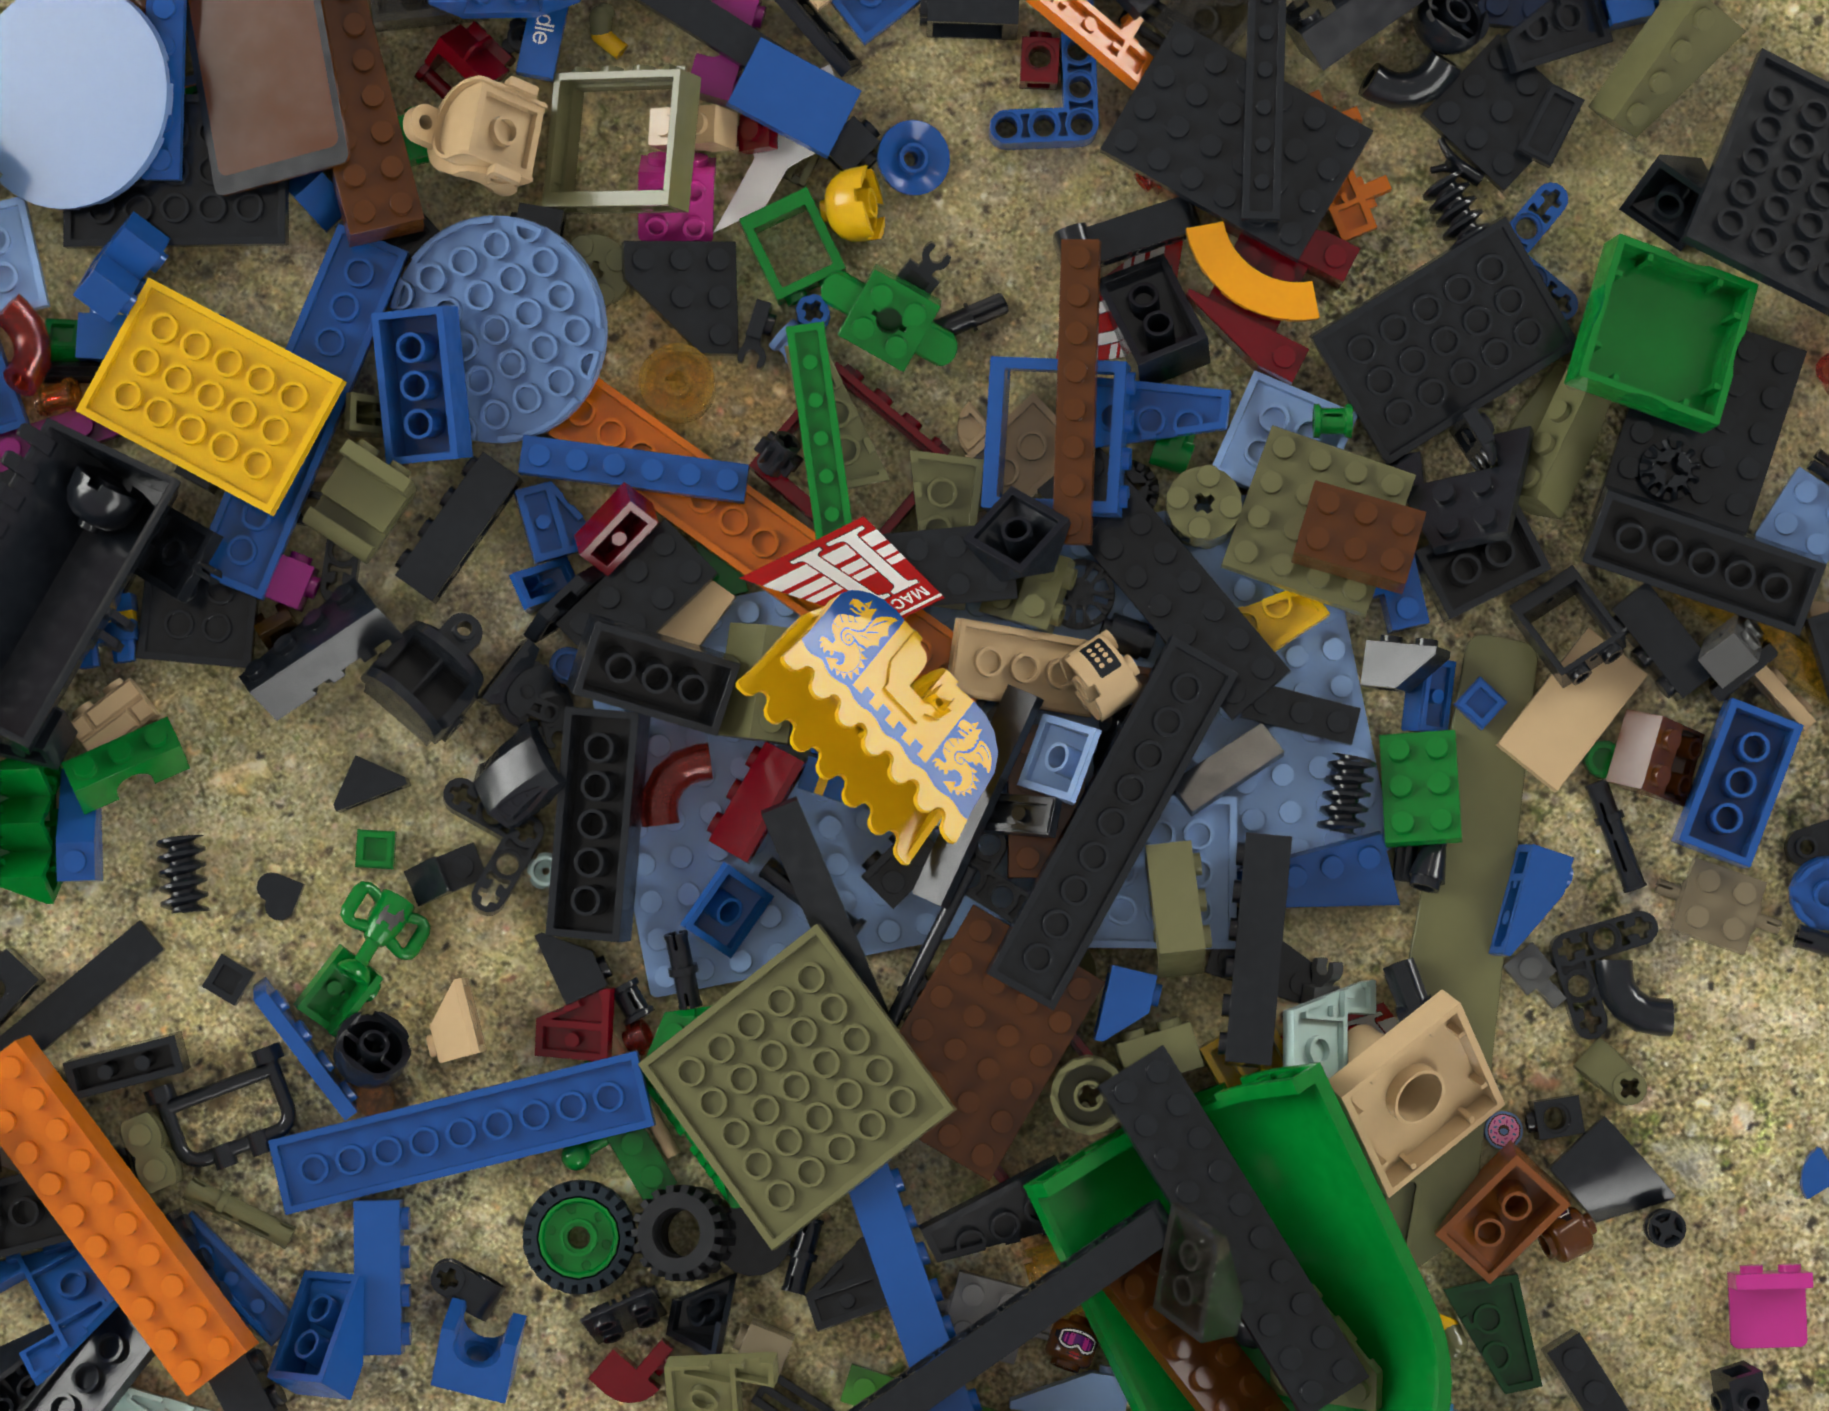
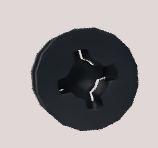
[1643,1208,1686,1248]

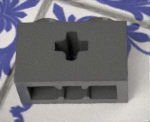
[1698,614,1764,689]

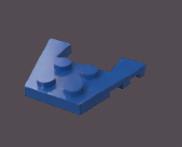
[0,1240,119,1386]

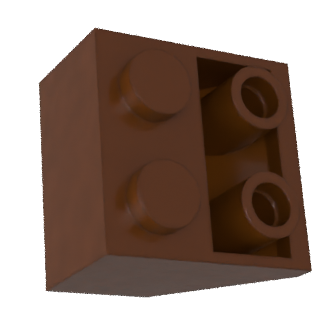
[1606,709,1705,807]

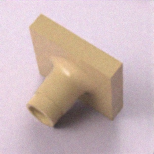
[1328,989,1505,1198]

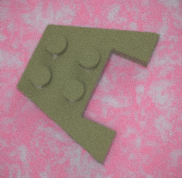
[664,1352,779,1411]

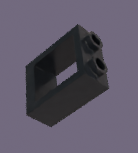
[920,0,1019,41]
[1509,565,1626,688]

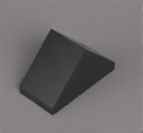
[333,755,411,813]

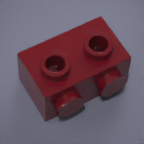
[574,482,659,576]

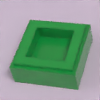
[355,829,397,870]

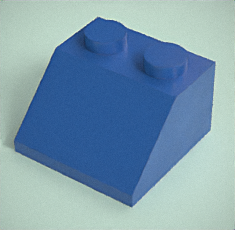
[1092,965,1162,1042]

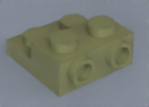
[979,555,1078,634]

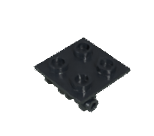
[580,1284,668,1345]

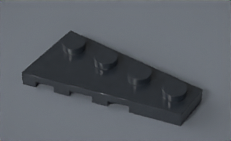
[918,1155,1059,1263]

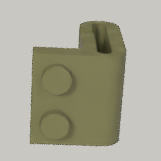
[302,438,417,564]

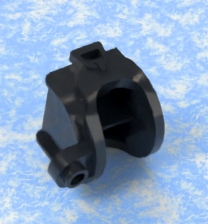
[361,613,484,746]

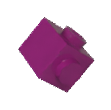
[265,551,321,612]

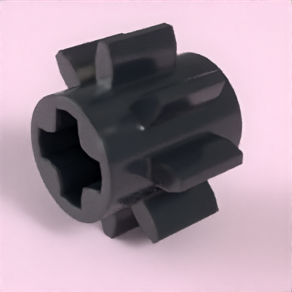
[754,431,804,478]

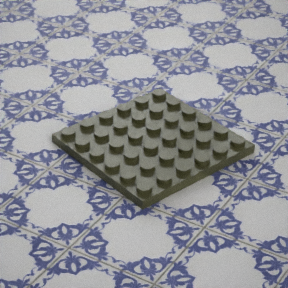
[638,924,957,1250]

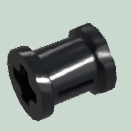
[614,977,655,1026]

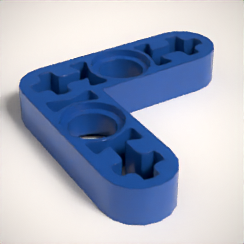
[1510,182,1578,321]

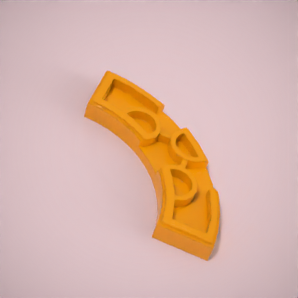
[1185,221,1320,322]

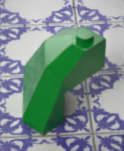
[0,758,63,904]

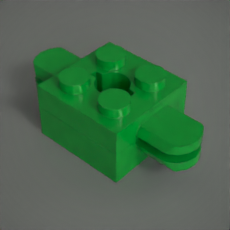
[821,264,958,372]

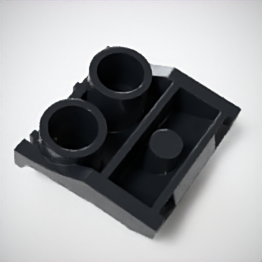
[473,720,566,828]

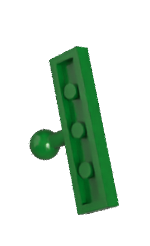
[561,1061,677,1201]

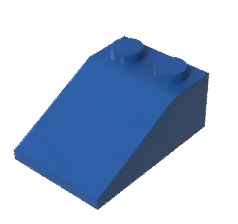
[267,1270,364,1400]

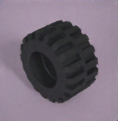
[631,1185,736,1281]

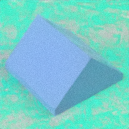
[1017,713,1102,806]

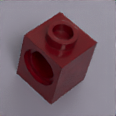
[1019,31,1060,90]

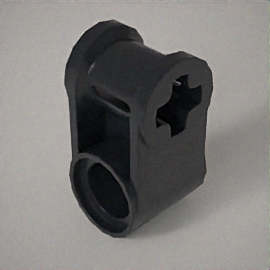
[431,1258,506,1322]

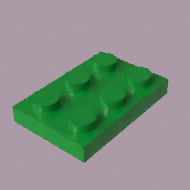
[1379,730,1463,848]

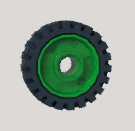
[522,1180,636,1294]

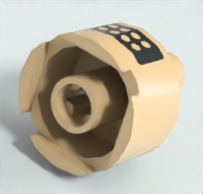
[1060,629,1142,722]

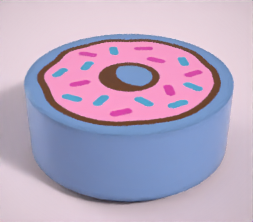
[1484,1111,1523,1149]

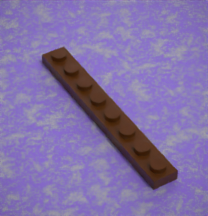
[1053,239,1101,545]

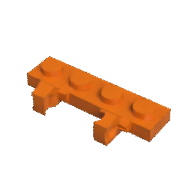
[1025,0,1154,90]
[1309,89,1392,242]

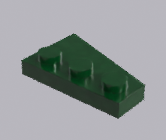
[1441,1272,1542,1394]

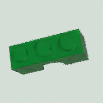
[61,716,190,815]

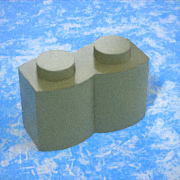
[121,1111,184,1194]

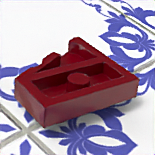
[535,987,615,1061]

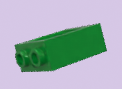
[739,187,846,307]

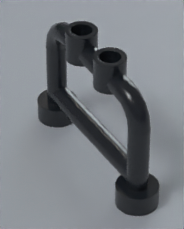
[143,1042,296,1171]

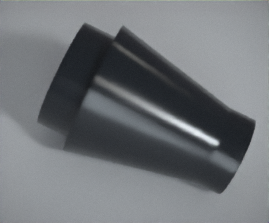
[1408,843,1448,893]

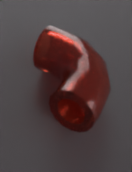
[0,293,52,397]
[641,742,713,827]

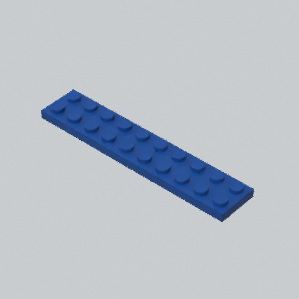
[209,223,410,601]
[268,1050,656,1215]

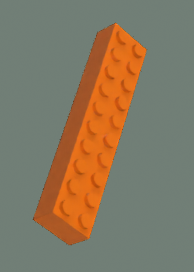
[0,1035,259,1397]

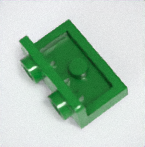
[293,944,383,1037]

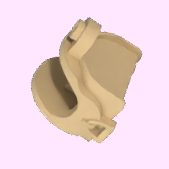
[403,75,548,197]

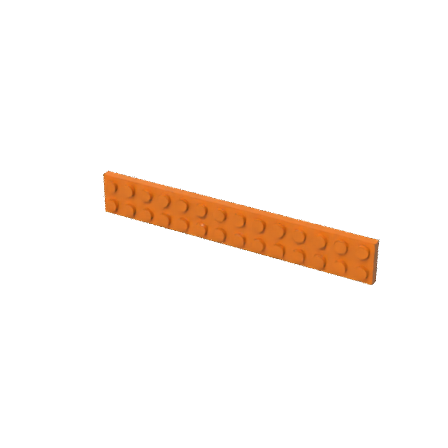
[545,377,978,703]

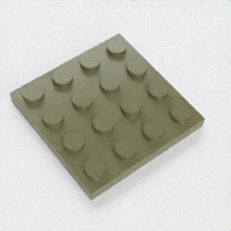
[1221,425,1416,618]

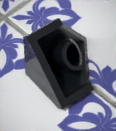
[666,1272,737,1355]

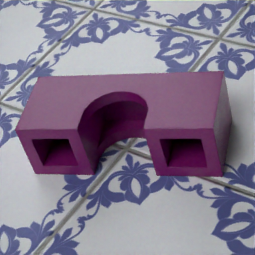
[691,0,767,109]

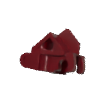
[414,21,516,99]

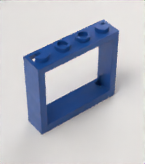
[981,356,1137,518]

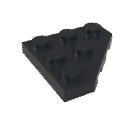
[622,241,739,356]

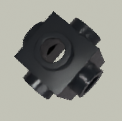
[1710,1360,1770,1411]

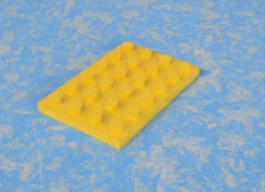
[76,277,347,517]

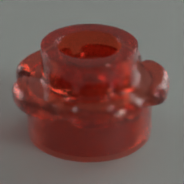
[622,1019,654,1056]

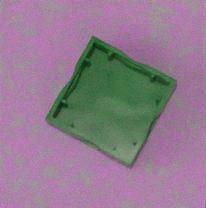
[1564,234,1759,434]

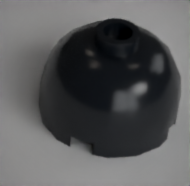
[1412,0,1489,55]
[67,463,146,534]
[333,1011,411,1089]

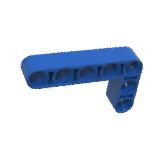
[989,0,1099,150]

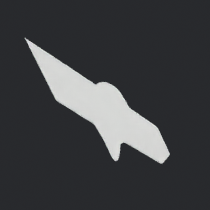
[713,64,835,233]

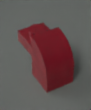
[588,1337,675,1403]

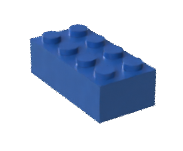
[371,306,473,465]
[1671,698,1804,869]

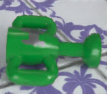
[336,881,431,986]

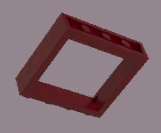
[749,362,952,534]

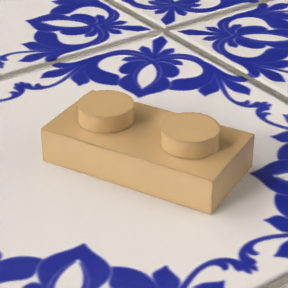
[1749,666,1816,732]

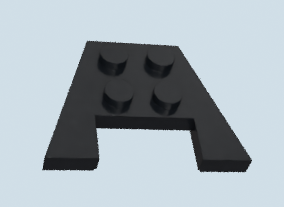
[1389,426,1534,555]

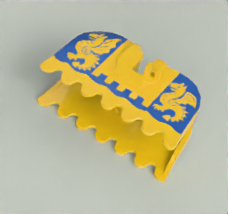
[735,590,998,866]

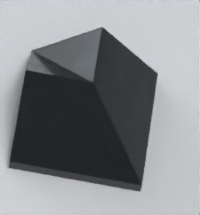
[1619,154,1709,252]
[963,486,1071,582]

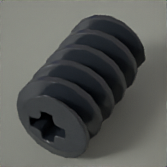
[1422,170,1489,248]
[1316,753,1376,835]
[156,835,210,914]

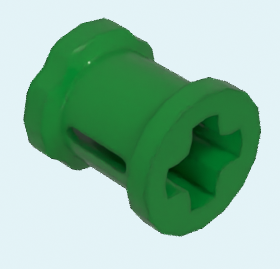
[1312,404,1353,438]

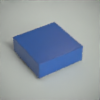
[1453,676,1507,731]

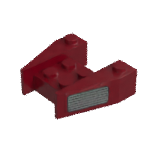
[1186,222,1360,386]

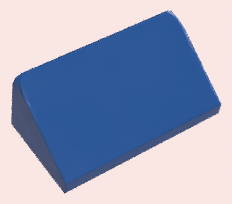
[1401,660,1456,732]

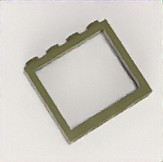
[542,63,701,214]

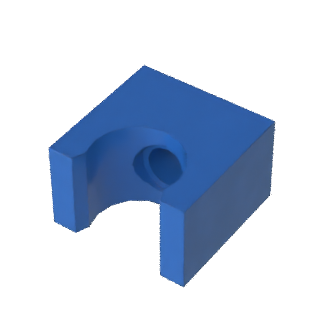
[431,1297,527,1404]

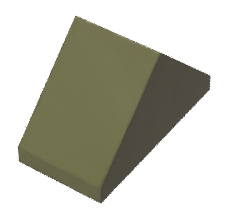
[345,392,383,438]

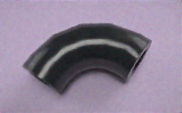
[1358,50,1462,109]
[1595,960,1674,1037]

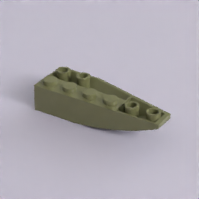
[1491,324,1610,520]

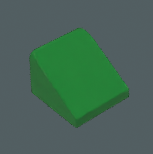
[40,318,81,362]

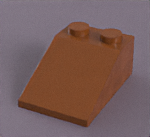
[1435,1140,1571,1284]

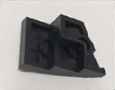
[1548,1115,1675,1223]

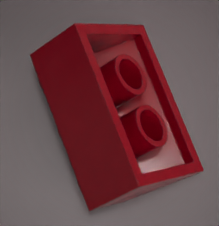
[706,742,806,864]

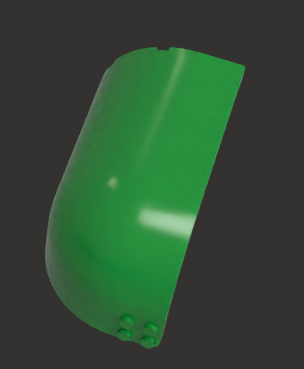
[1023,1062,1452,1411]

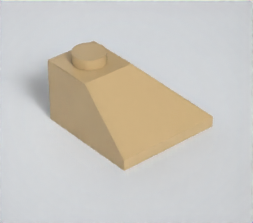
[426,978,487,1063]

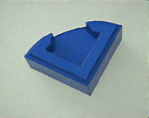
[1800,1146,1829,1199]

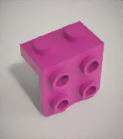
[638,151,716,241]
[1727,1263,1813,1349]

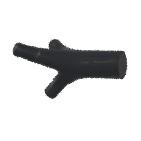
[1430,137,1484,187]

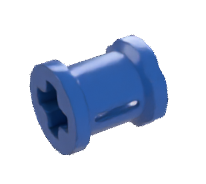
[796,294,830,328]

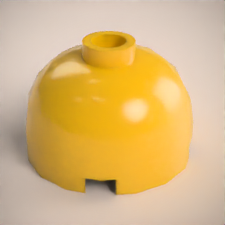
[819,165,885,242]

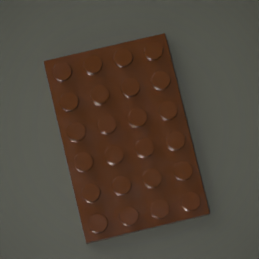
[899,905,1105,1181]

